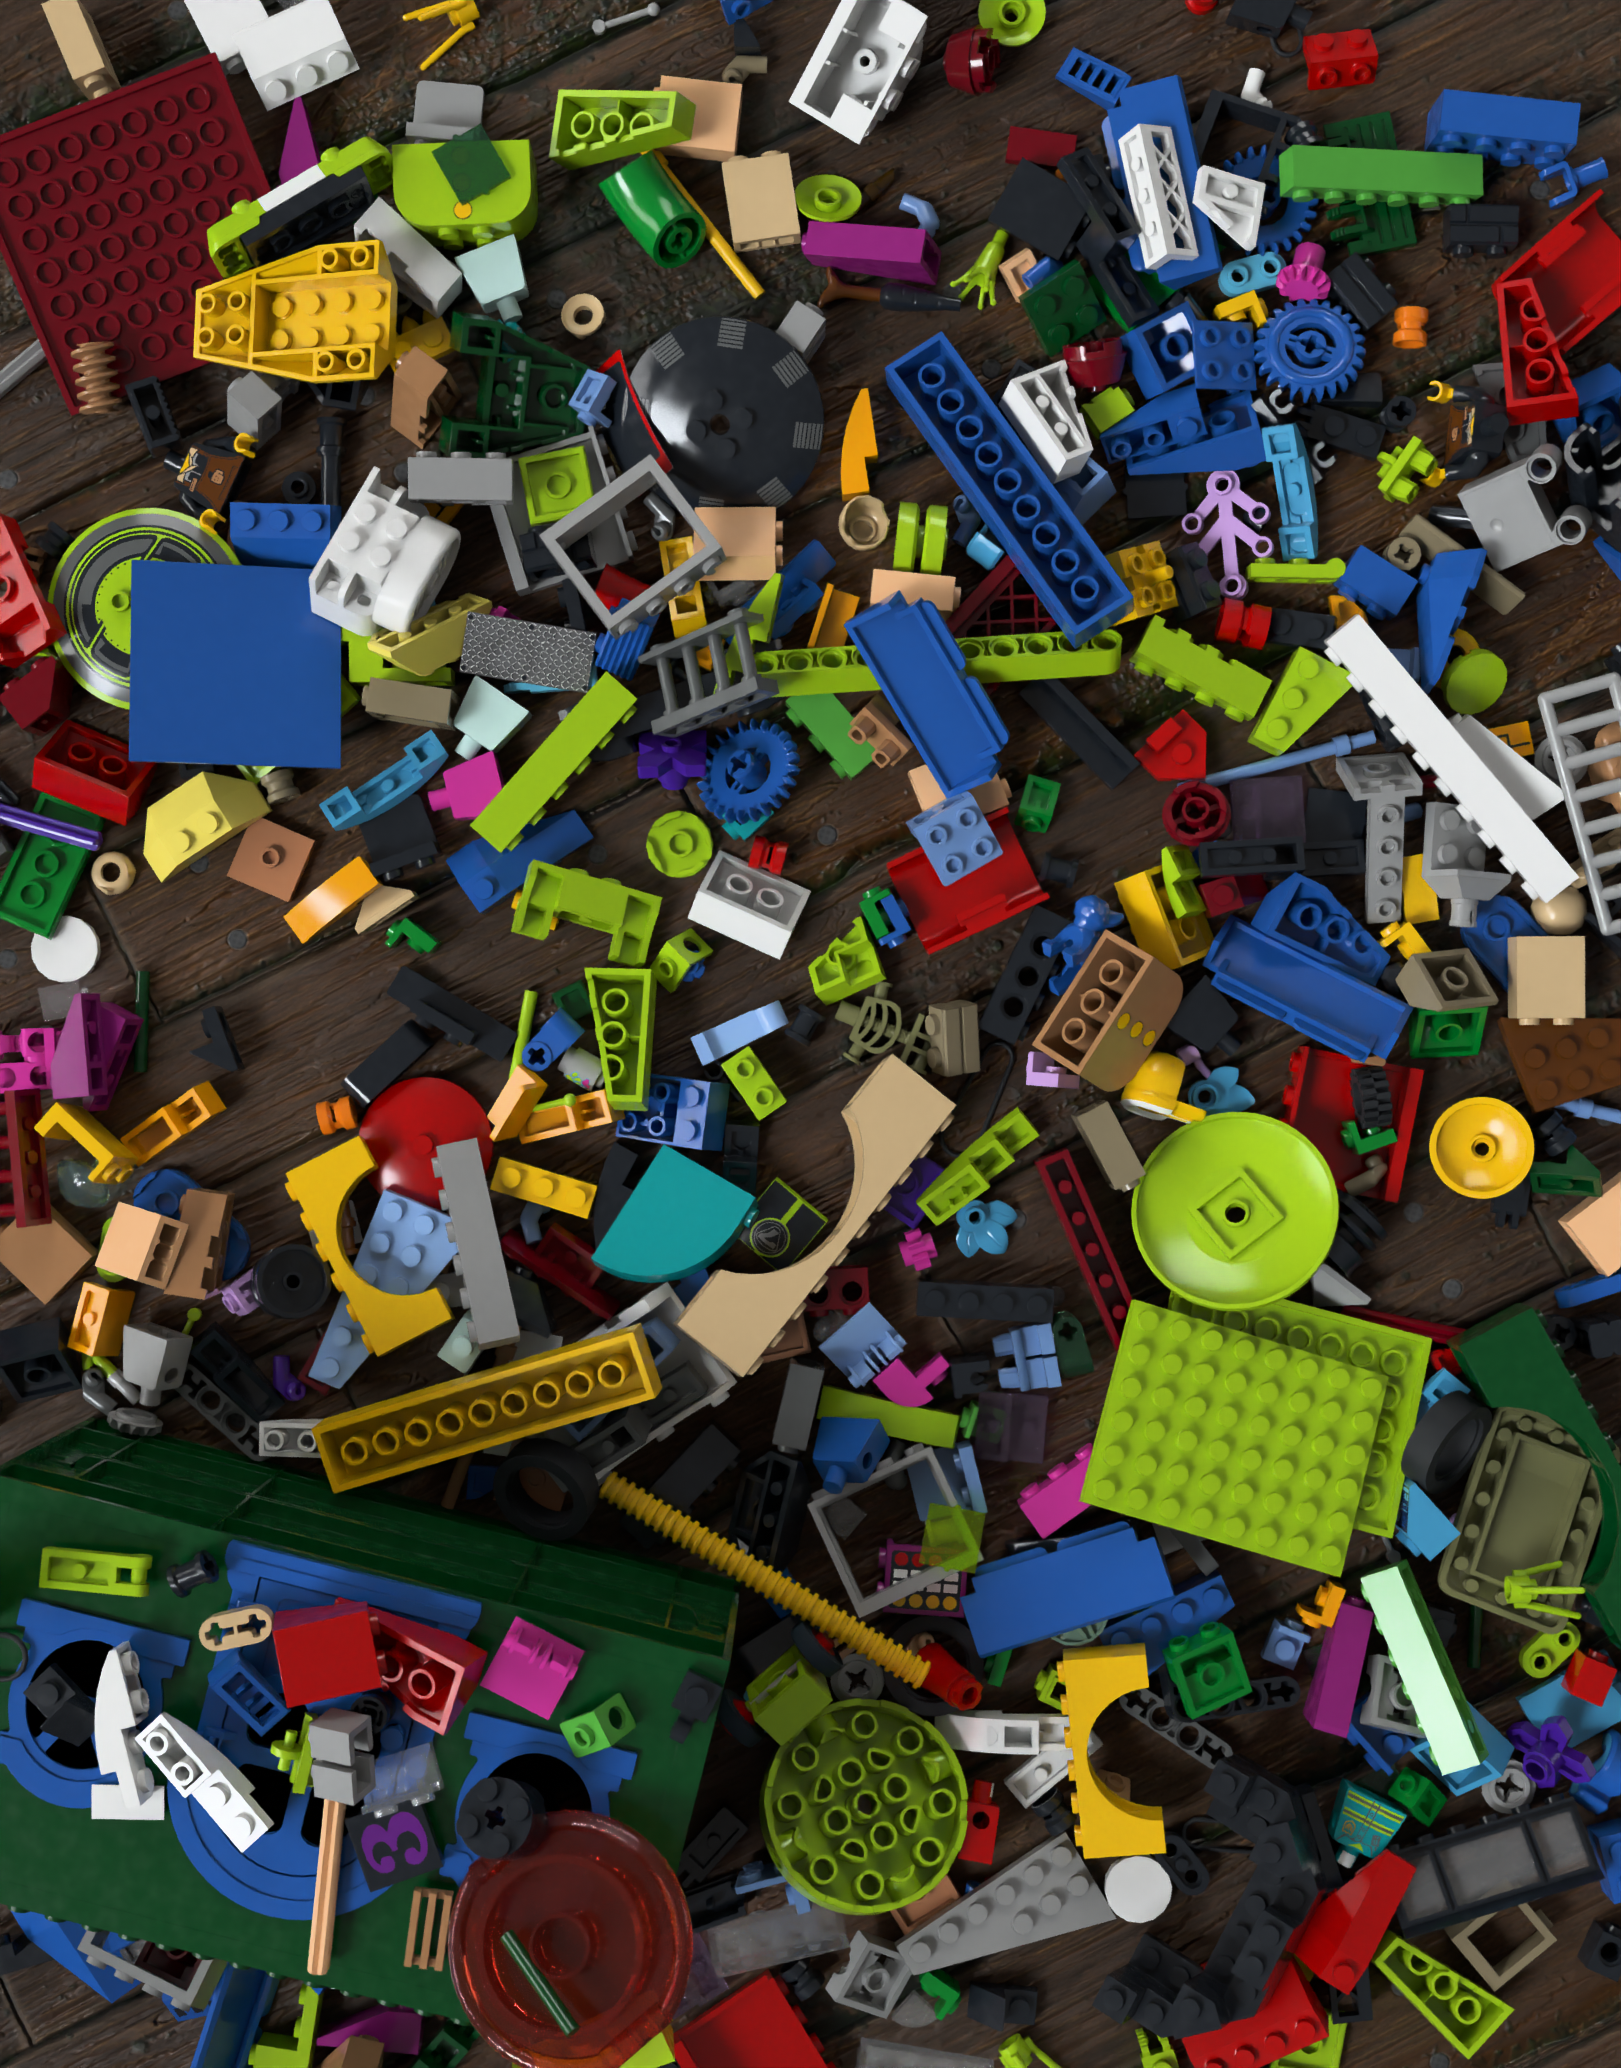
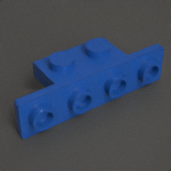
[725,539,836,645]

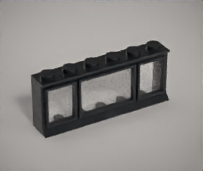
[1382,1793,1605,1941]

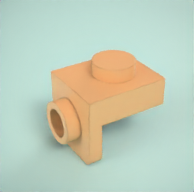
[998,248,1037,303]

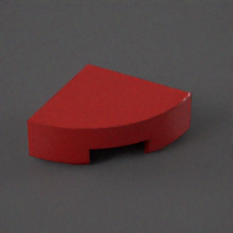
[1428,1348,1462,1376]

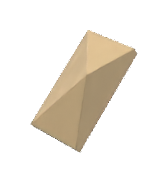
[355,885,420,935]

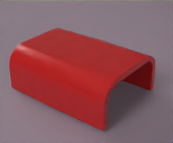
[1491,189,1621,356]
[886,807,1050,955]

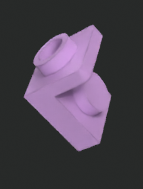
[1026,1051,1080,1089]
[221,1267,259,1316]

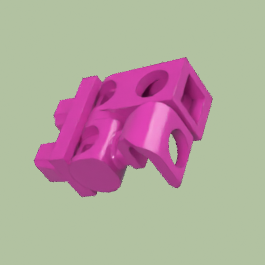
[0,1028,62,1094]

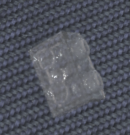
[361,1741,444,1819]

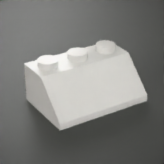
[232,0,360,111]
[688,850,811,960]

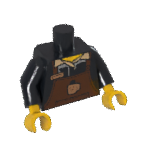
[1419,380,1509,487]
[163,433,259,535]

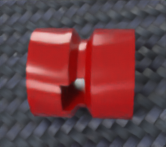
[1214,597,1272,650]

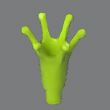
[950,230,1009,310]

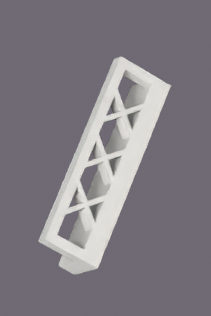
[1118,124,1199,270]

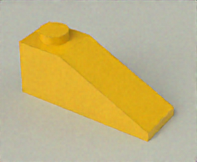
[659,536,707,640]

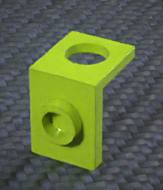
[649,928,713,993]

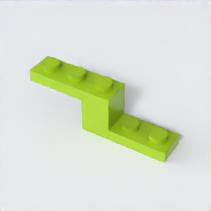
[341,627,455,686]
[248,1983,324,2068]

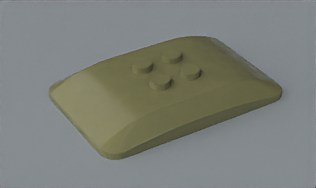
[1438,1407,1621,1634]

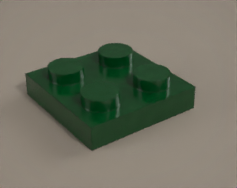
[1018,259,1107,357]

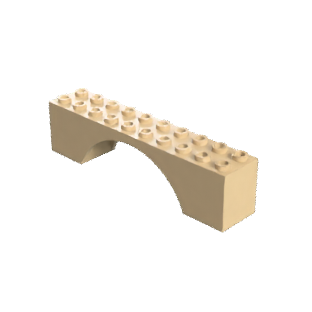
[673,1054,956,1377]

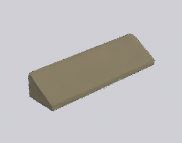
[1399,514,1526,615]

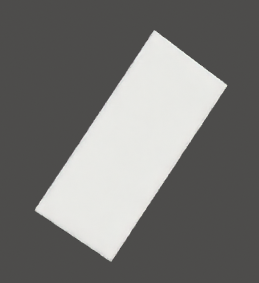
[92,1784,164,1820]

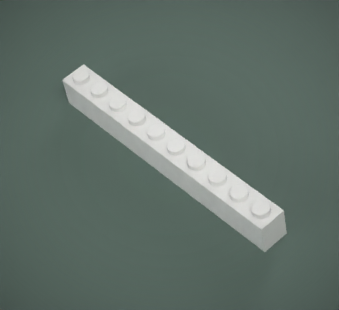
[1324,614,1579,903]

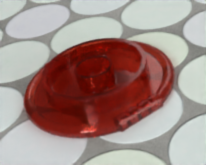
[448,1810,693,2068]

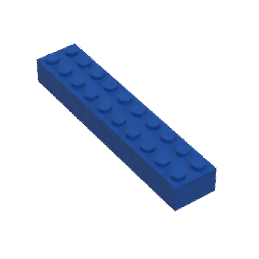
[885,331,1134,649]

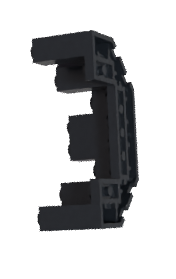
[1092,1753,1328,2040]

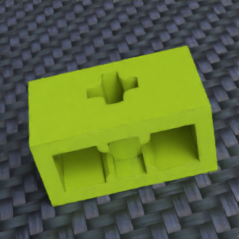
[721,1046,787,1121]

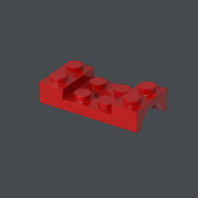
[0,513,67,669]

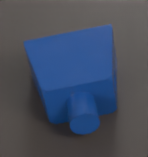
[813,1416,890,1494]

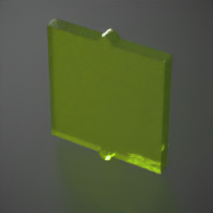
[919,1502,986,1573]

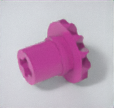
[1276,242,1331,302]

